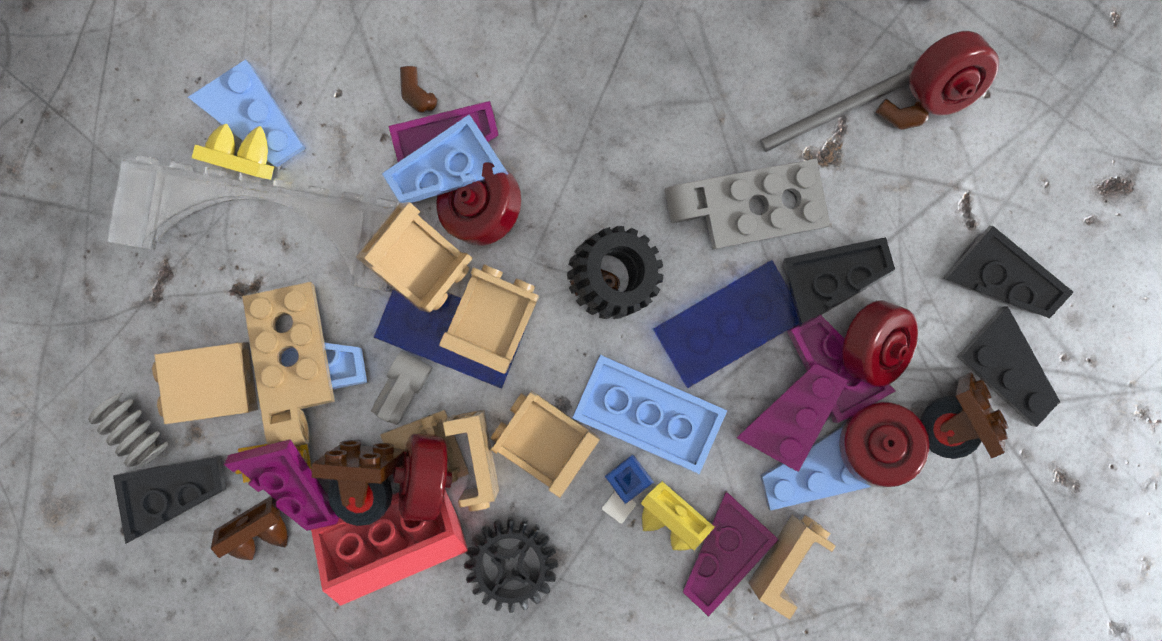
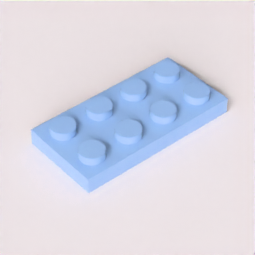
[572,354,727,474]

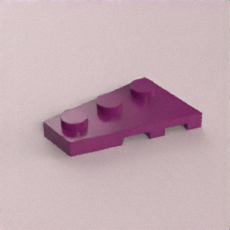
[388,101,499,162]
[787,315,896,423]
[737,362,849,472]
[224,439,339,531]
[683,491,779,617]

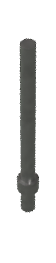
[760,61,917,152]

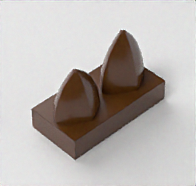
[211,496,288,561]

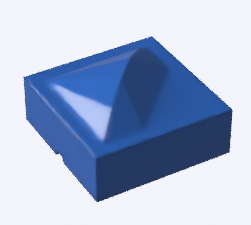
[605,455,654,504]

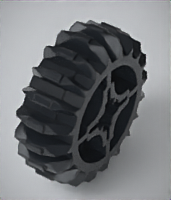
[464,517,558,613]

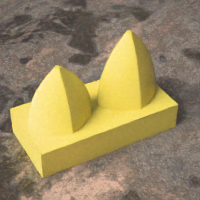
[192,124,274,180]
[641,481,715,551]

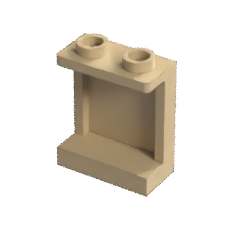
[356,202,472,312]
[439,264,539,374]
[152,342,258,424]
[490,390,600,498]
[443,410,499,511]
[748,514,836,620]

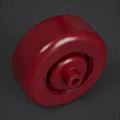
[909,31,999,116]
[436,162,521,246]
[842,300,918,387]
[839,402,929,488]
[393,434,452,522]

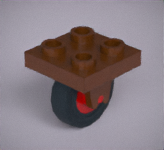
[920,372,1009,459]
[312,440,405,526]

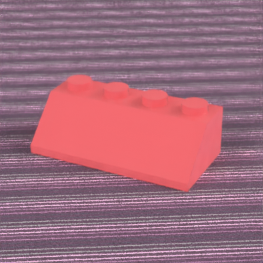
[311,490,468,606]

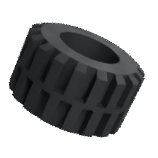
[567,226,664,319]

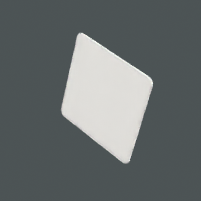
[602,491,636,524]

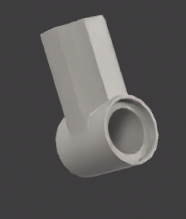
[371,350,432,425]

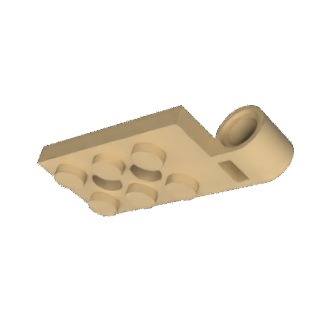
[242,282,335,447]

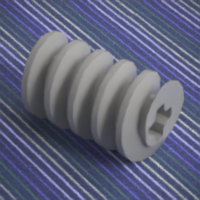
[88,392,169,469]

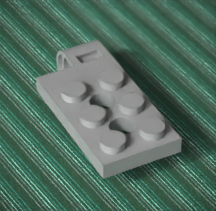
[664,159,831,250]

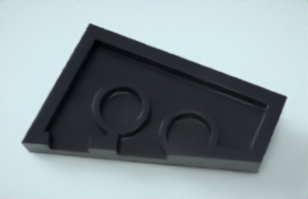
[944,225,1074,318]
[783,237,895,327]
[957,306,1060,427]
[113,455,227,544]

